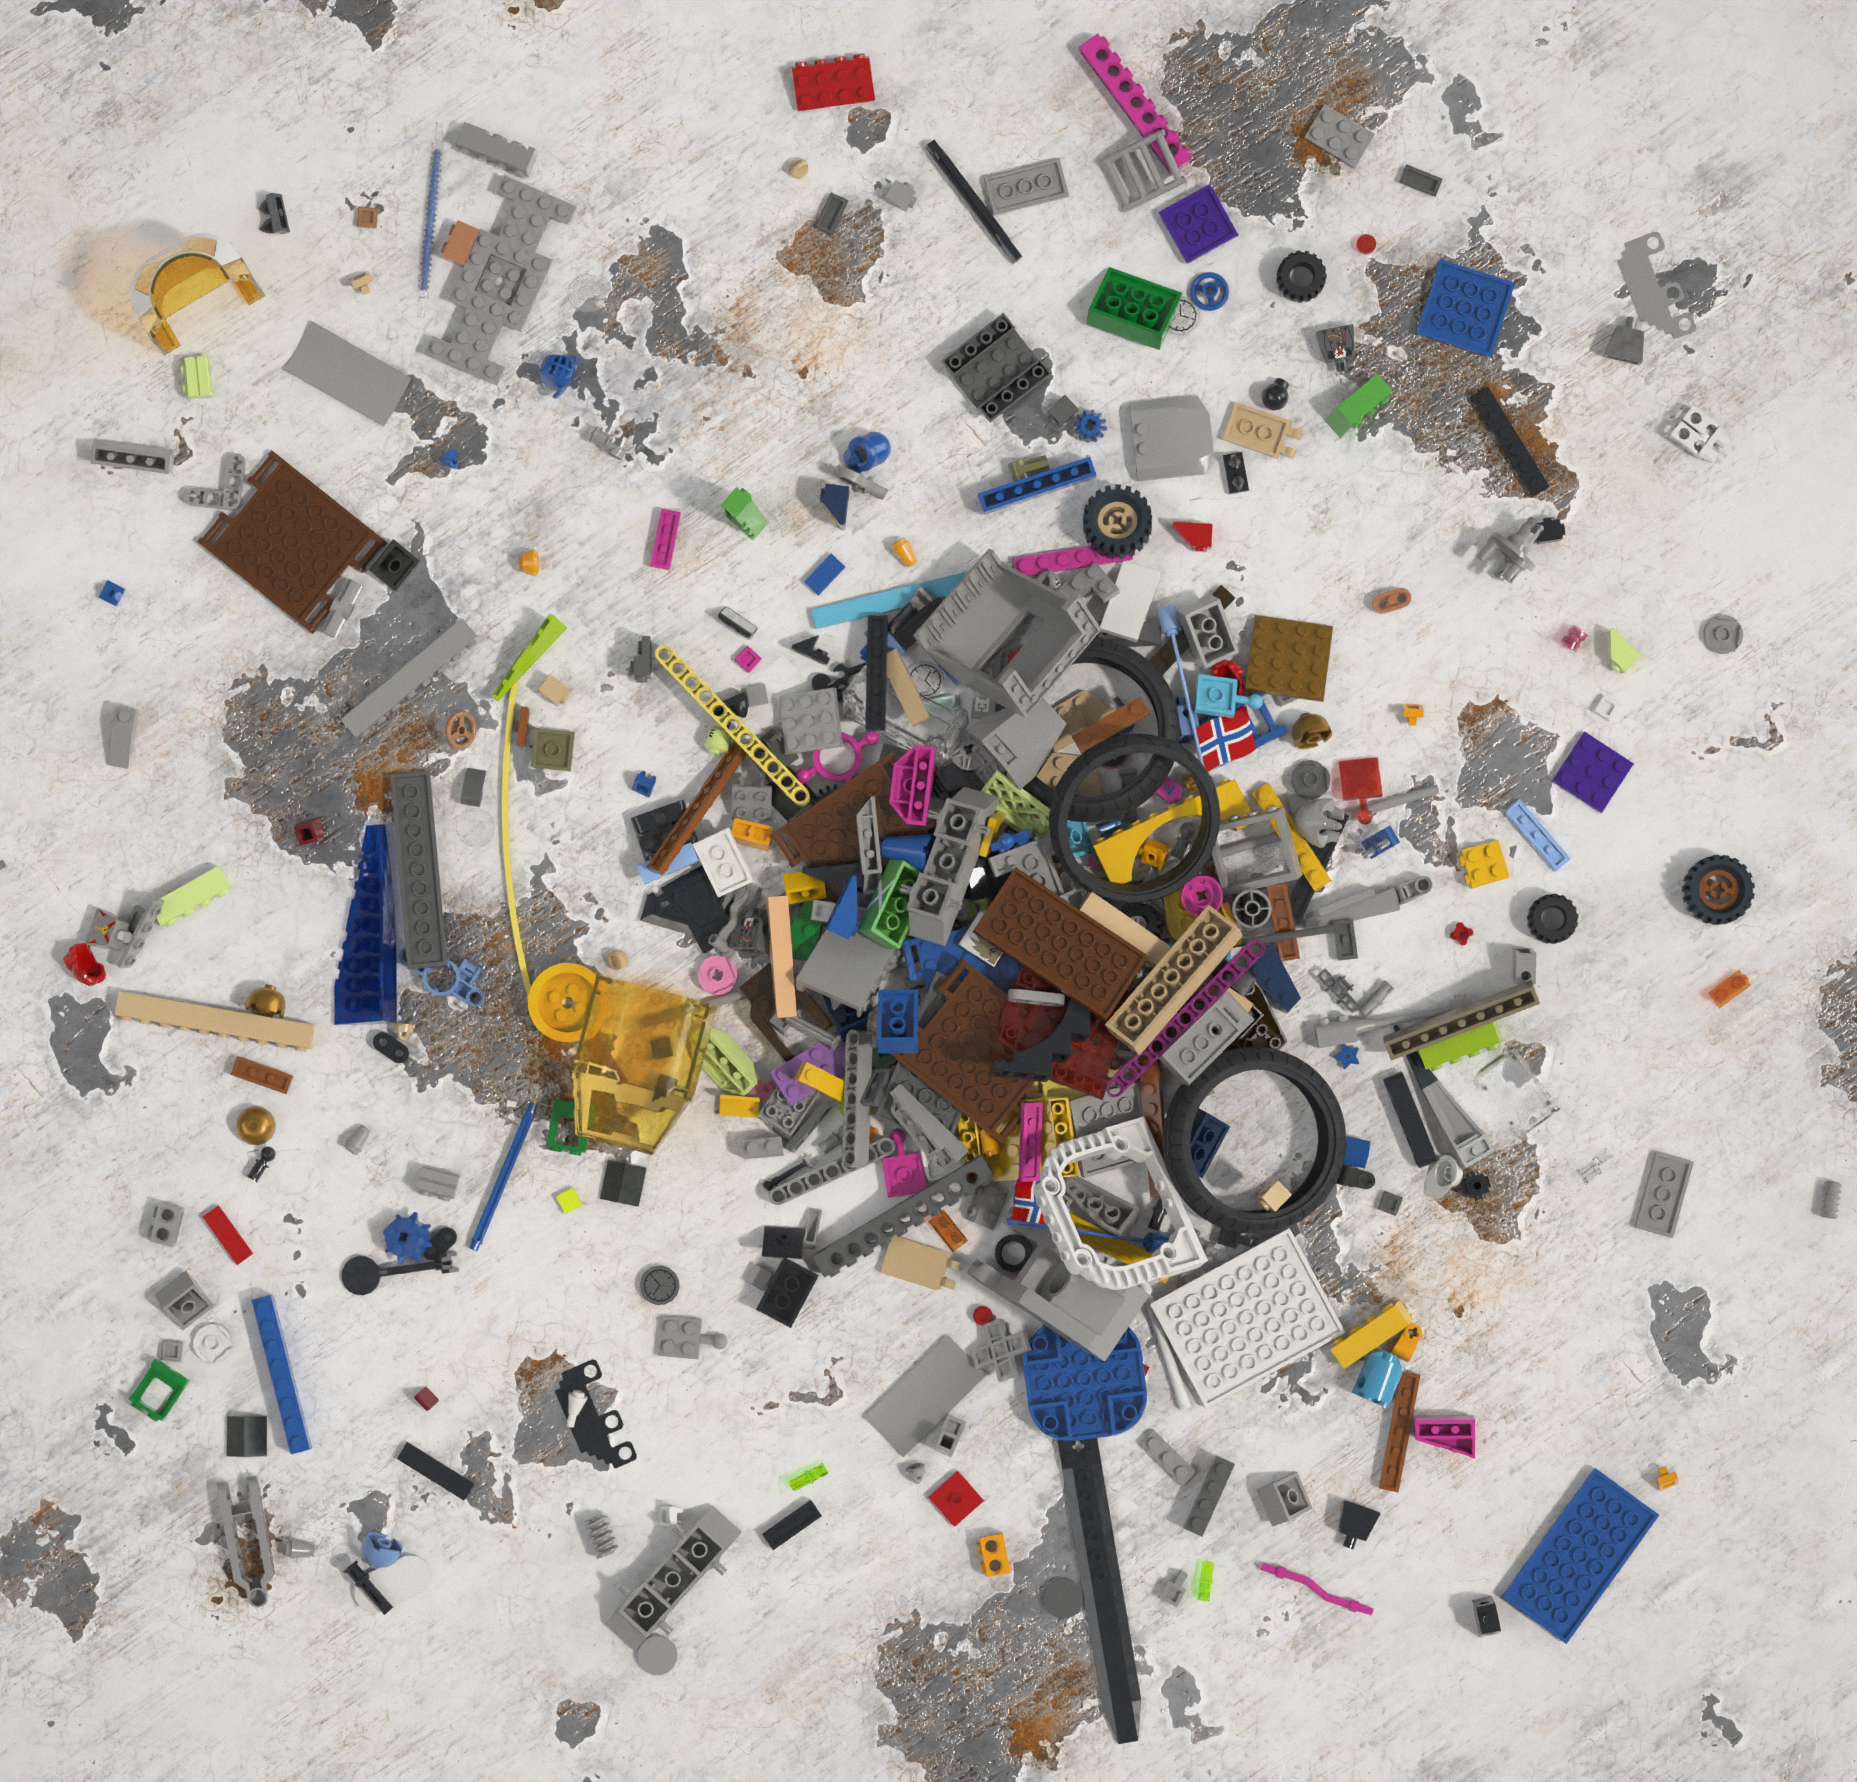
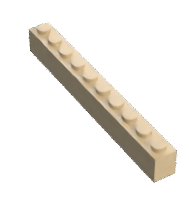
[1078,892,1254,1012]
[115,991,316,1052]

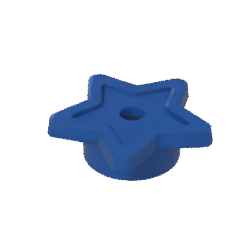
[1334,1044,1359,1069]

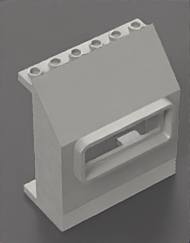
[913,548,1102,718]

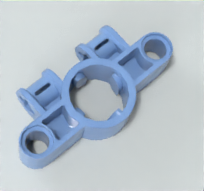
[399,946,485,1007]

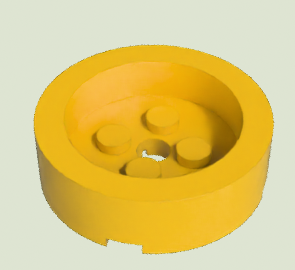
[528,963,607,1042]

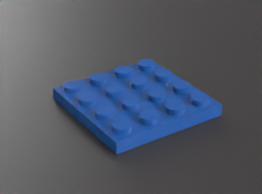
[1416,259,1515,358]

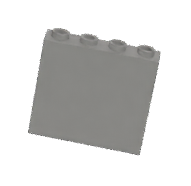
[796,929,898,1017]

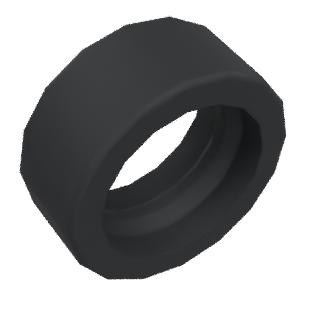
[995,1235,1032,1272]

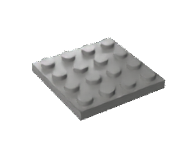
[1069,1081,1143,1178]

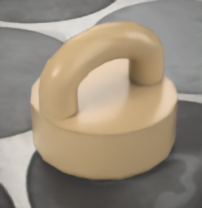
[789,158,808,179]
[607,950,628,971]
[394,1022,414,1041]

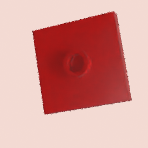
[928,1471,984,1527]

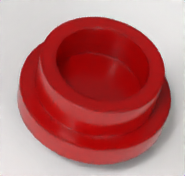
[973,1306,993,1326]

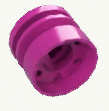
[1181,874,1223,917]

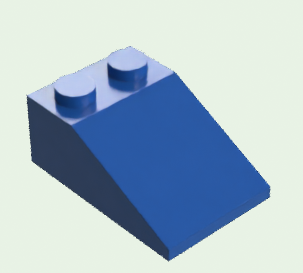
[825,872,859,940]
[877,990,918,1053]

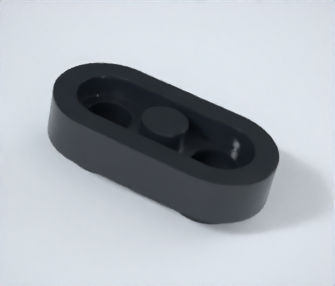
[373,1032,410,1063]
[423,1227,457,1260]

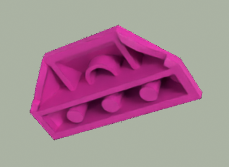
[889,745,935,826]

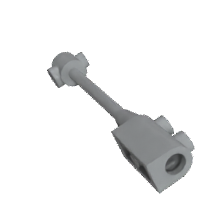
[1314,993,1472,1048]

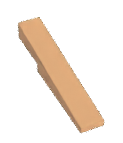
[766,896,797,1018]

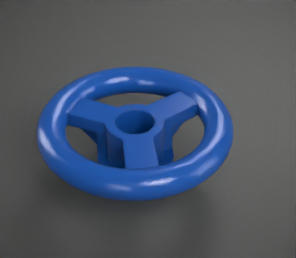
[1190,272,1229,311]

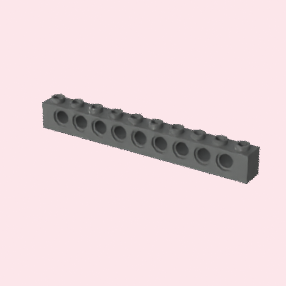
[812,1153,995,1278]

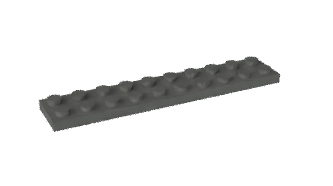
[390,771,448,970]

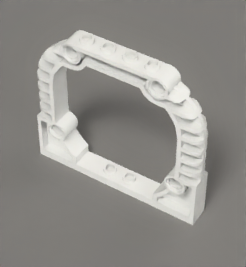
[1034,1117,1208,1290]

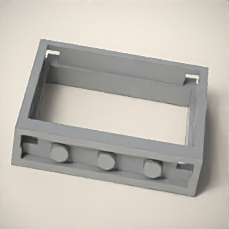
[1212,806,1302,896]

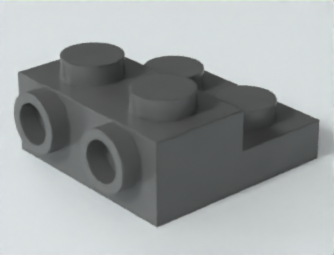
[630,636,652,683]

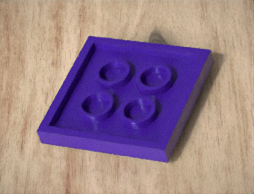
[1158,184,1239,264]
[1552,731,1634,813]

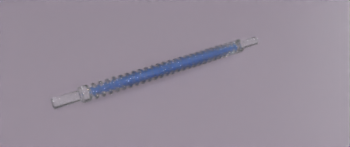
[417,123,444,318]

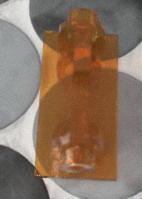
[1708,970,1751,1009]

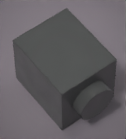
[1047,395,1078,427]

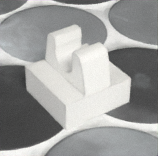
[660,1506,683,1527]

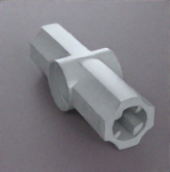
[320,578,363,639]

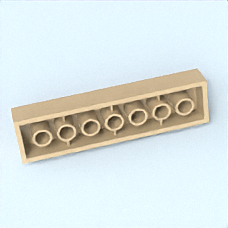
[1105,905,1243,1055]

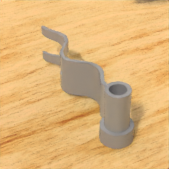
[708,882,762,959]

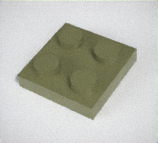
[531,728,575,772]

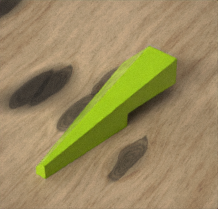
[491,613,567,702]

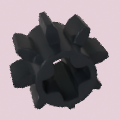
[827,679,851,703]

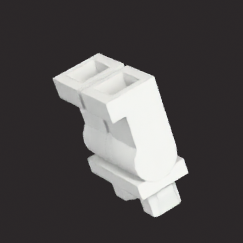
[1668,405,1730,463]

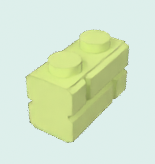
[181,356,213,400]

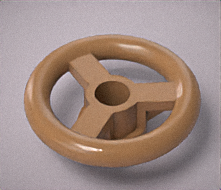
[445,711,477,750]

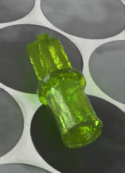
[789,1463,828,1491]
[1197,1561,1214,1601]

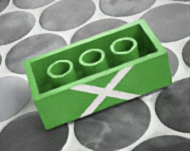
[858,860,921,949]

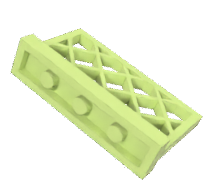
[981,770,1050,841]

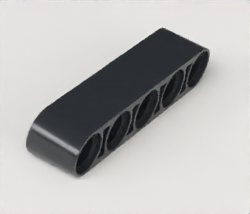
[1383,1071,1438,1169]

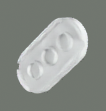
[354,1555,431,1613]

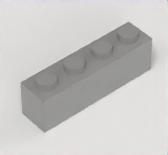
[91,439,175,474]

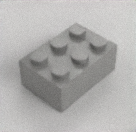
[1177,595,1239,669]

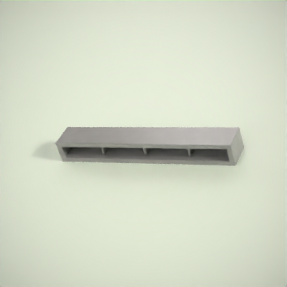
[341,618,478,739]

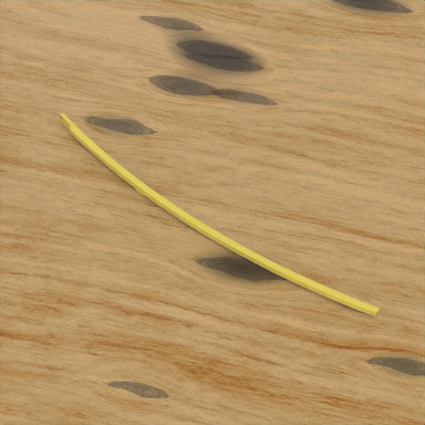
[502,649,531,997]

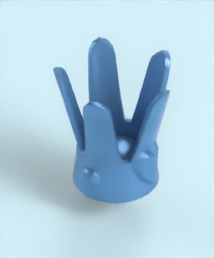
[1096,817,1125,838]

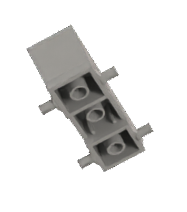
[900,787,1000,946]
[606,1505,742,1651]

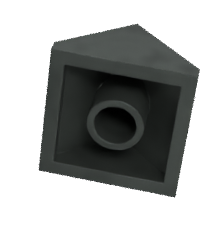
[369,539,419,591]
[767,766,816,821]
[600,1160,647,1207]
[227,1416,267,1457]

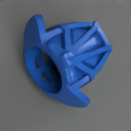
[538,354,577,399]

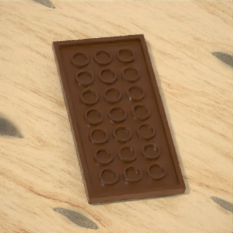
[972,867,1148,1021]

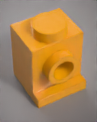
[1139,839,1172,871]

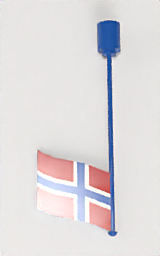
[1006,1177,1170,1252]

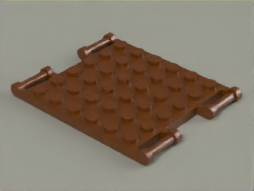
[197,450,387,634]
[769,751,937,903]
[890,957,1078,1145]

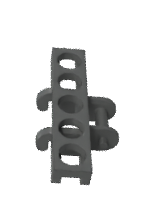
[1317,968,1360,1013]

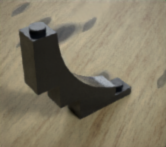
[989,995,1090,1082]

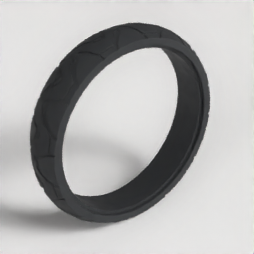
[1049,733,1220,904]

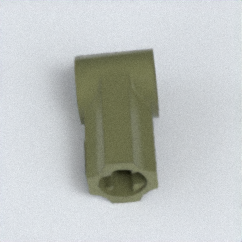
[1008,455,1050,482]

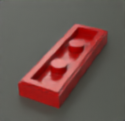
[203,1205,254,1265]

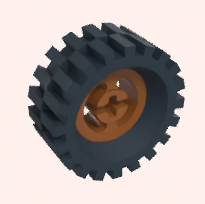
[1682,854,1755,925]

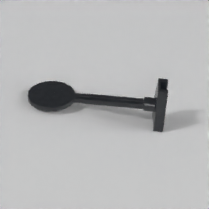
[342,1252,459,1295]

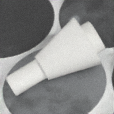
[566,1390,588,1427]

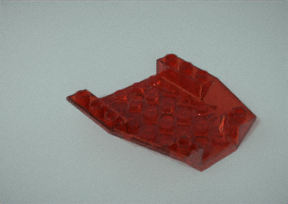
[997,966,1135,1100]

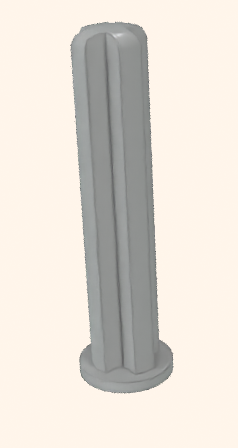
[785,1015,841,1050]

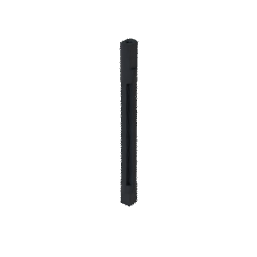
[925,139,1022,264]

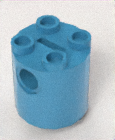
[1351,1350,1405,1409]

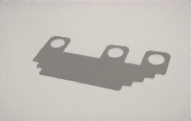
[1618,232,1696,339]

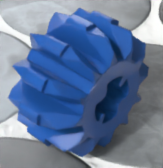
[1074,409,1107,443]

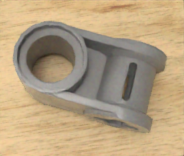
[1393,876,1433,905]

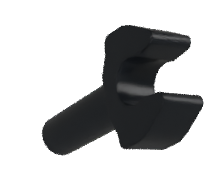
[833,662,867,682]

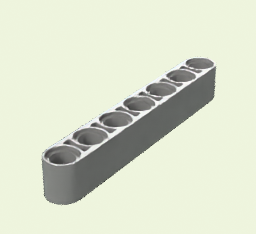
[842,1030,873,1168]
[769,1138,895,1205]

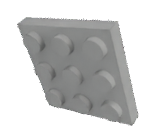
[779,687,843,755]

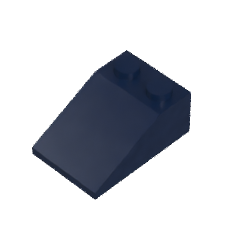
[822,994,878,1043]

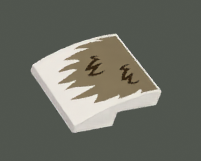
[959,911,1003,967]

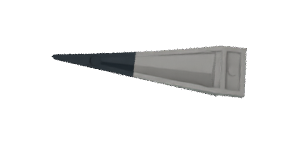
[1393,1025,1495,1170]

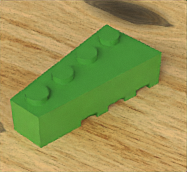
[721,487,769,540]

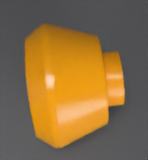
[519,549,539,576]

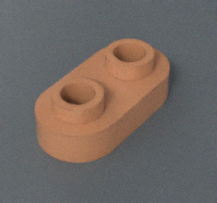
[1372,588,1411,614]

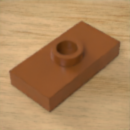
[515,706,530,748]

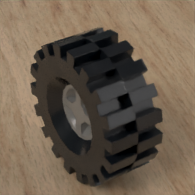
[1118,902,1163,939]

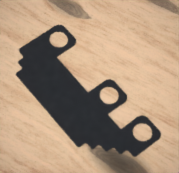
[555,1360,637,1469]

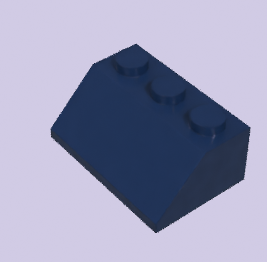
[1190,1109,1231,1179]

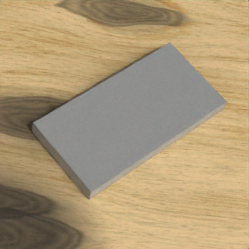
[983,158,1069,216]
[1634,1151,1694,1238]

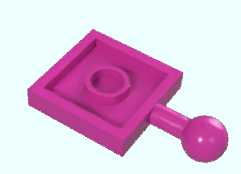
[882,1128,926,1198]

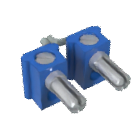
[1361,825,1400,859]

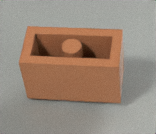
[441,220,480,267]

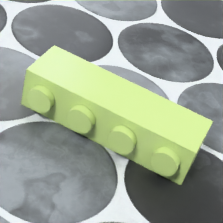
[156,866,232,928]

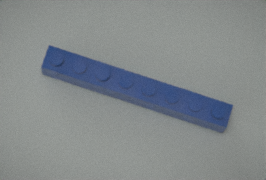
[251,1295,312,1454]

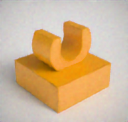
[1402,704,1424,726]
[1657,1466,1678,1491]

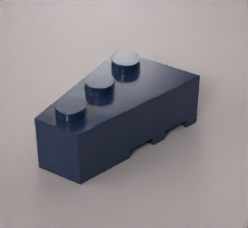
[1246,943,1301,1013]

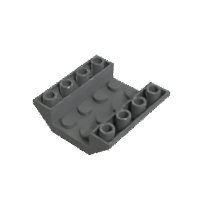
[941,313,1052,423]

